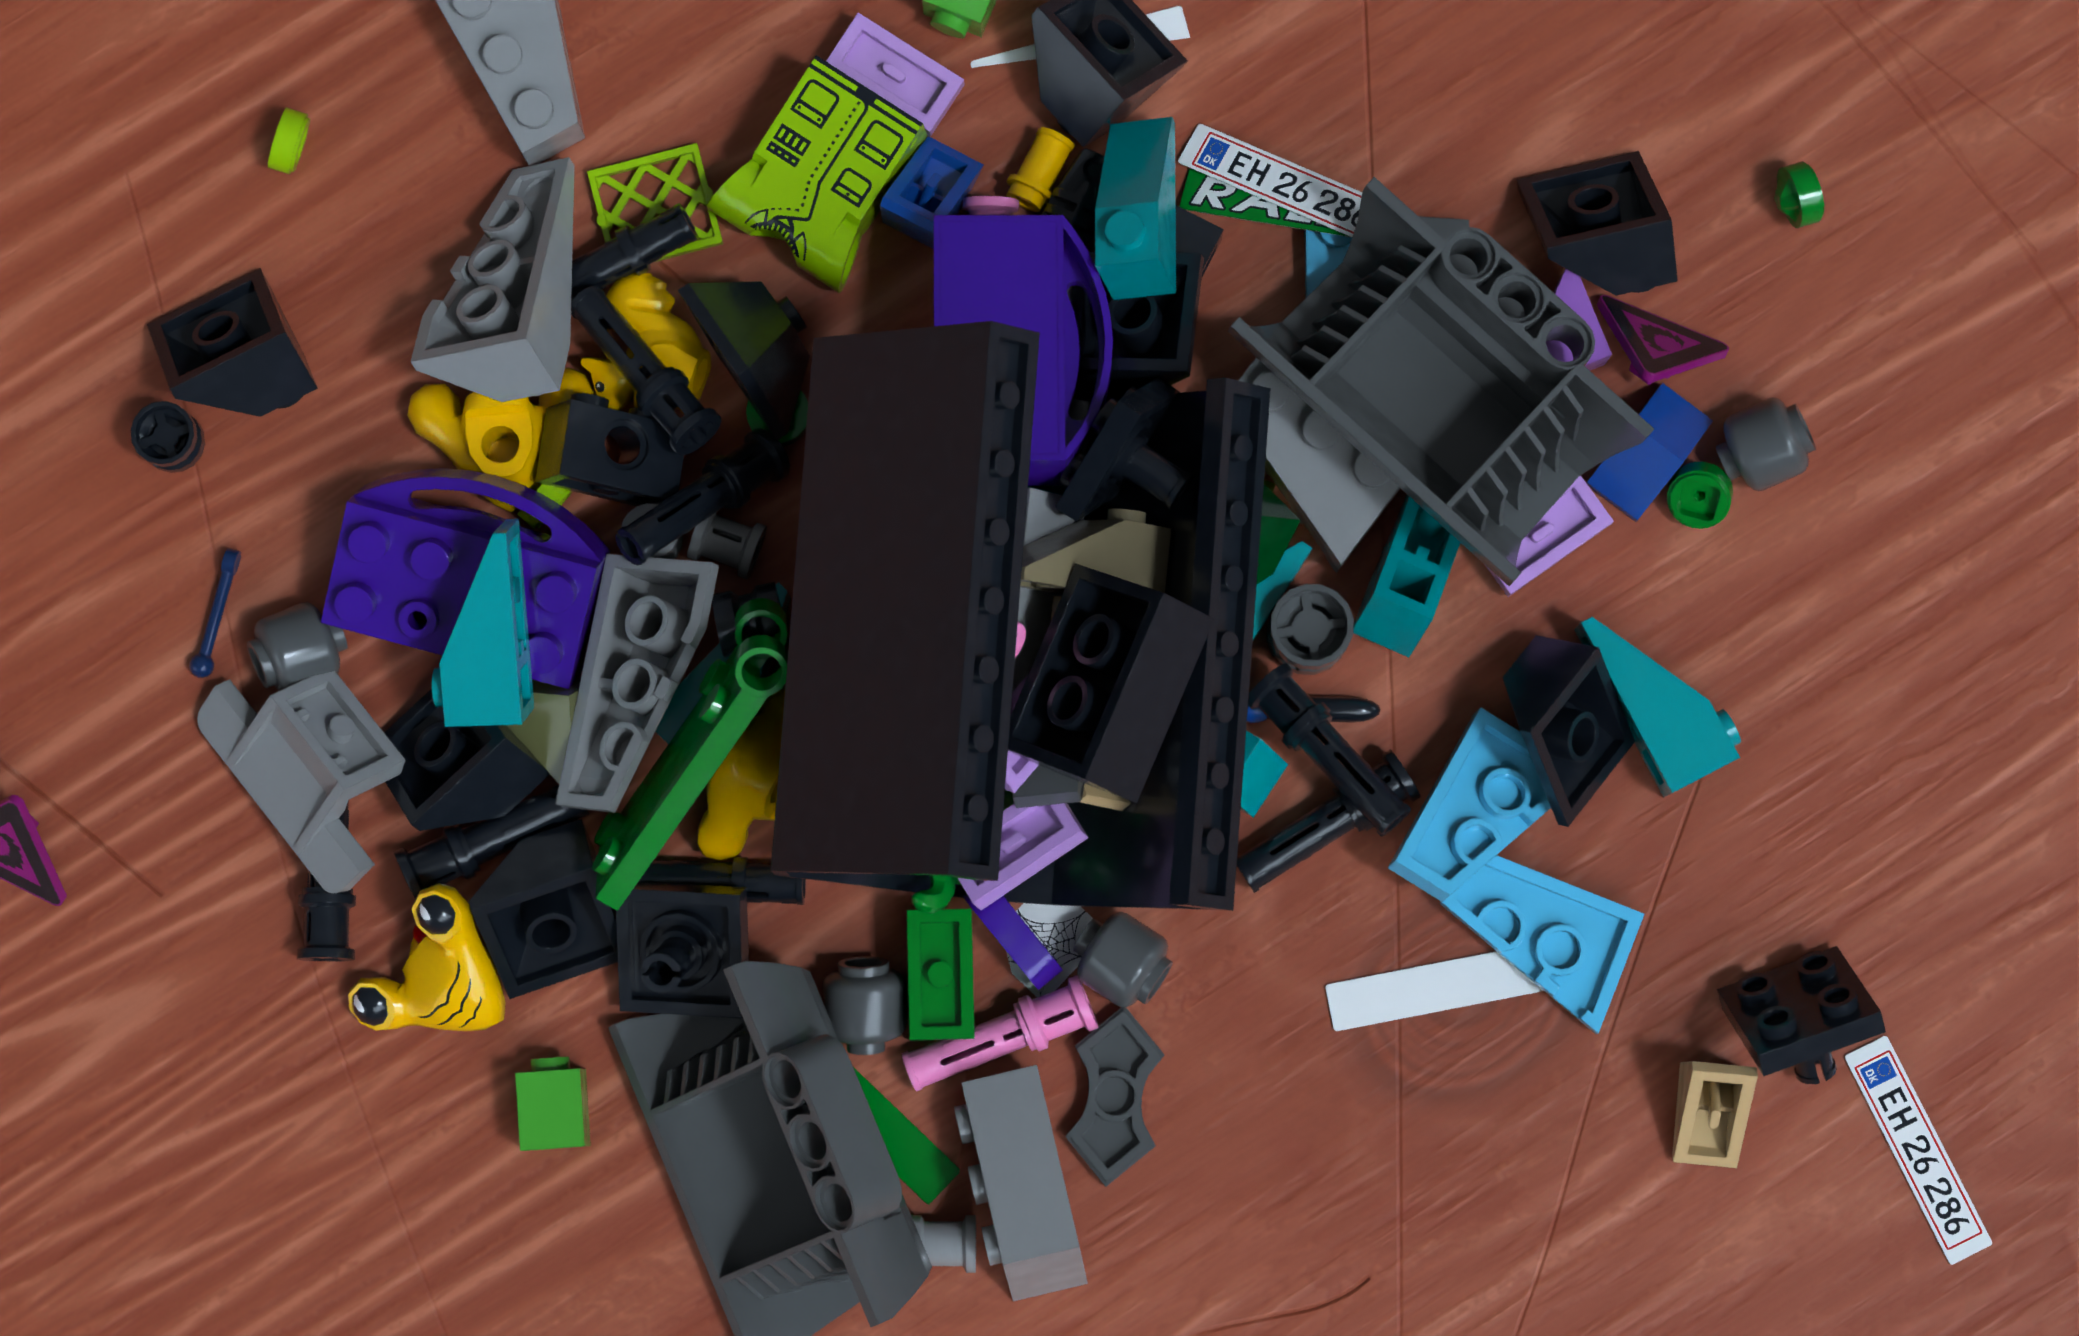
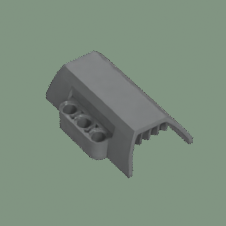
[1228,177,1654,586]
[608,961,932,1336]

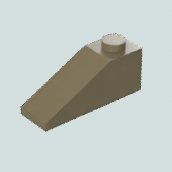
[1020,509,1171,595]

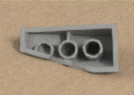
[411,157,575,402]
[555,554,719,813]

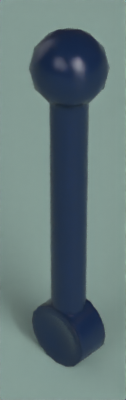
[189,548,241,678]

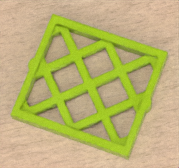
[587,143,723,262]

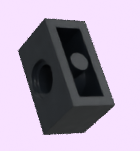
[535,393,684,506]

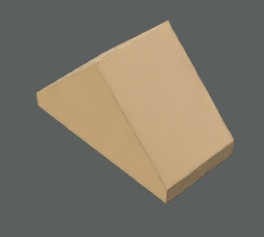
[1672,1061,1758,1168]

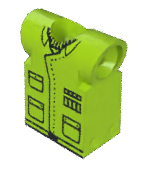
[707,55,928,293]

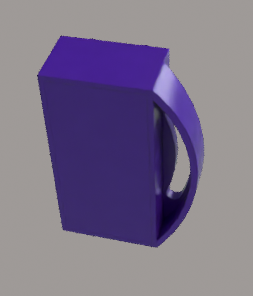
[934,215,1113,486]
[321,468,610,689]

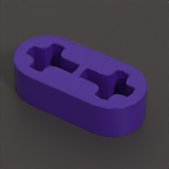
[962,893,1063,990]

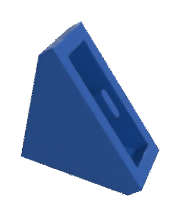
[880,136,984,249]
[1586,383,1713,522]

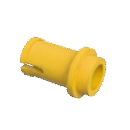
[1006,127,1075,212]

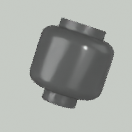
[1716,397,1816,491]
[247,602,348,691]
[1073,912,1173,1007]
[822,956,907,1055]

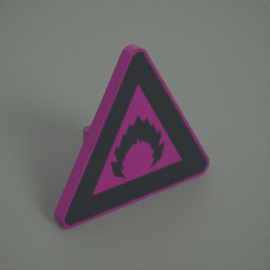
[1597,295,1729,385]
[0,795,67,906]

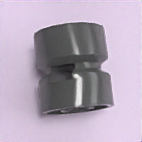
[1267,584,1354,675]

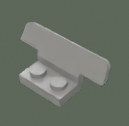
[197,671,405,893]

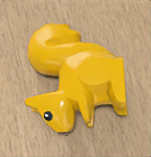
[580,272,711,414]

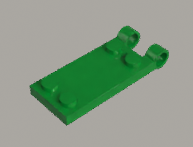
[592,598,788,911]

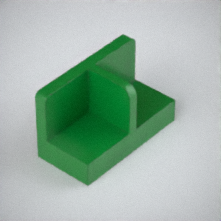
[907,909,975,1041]

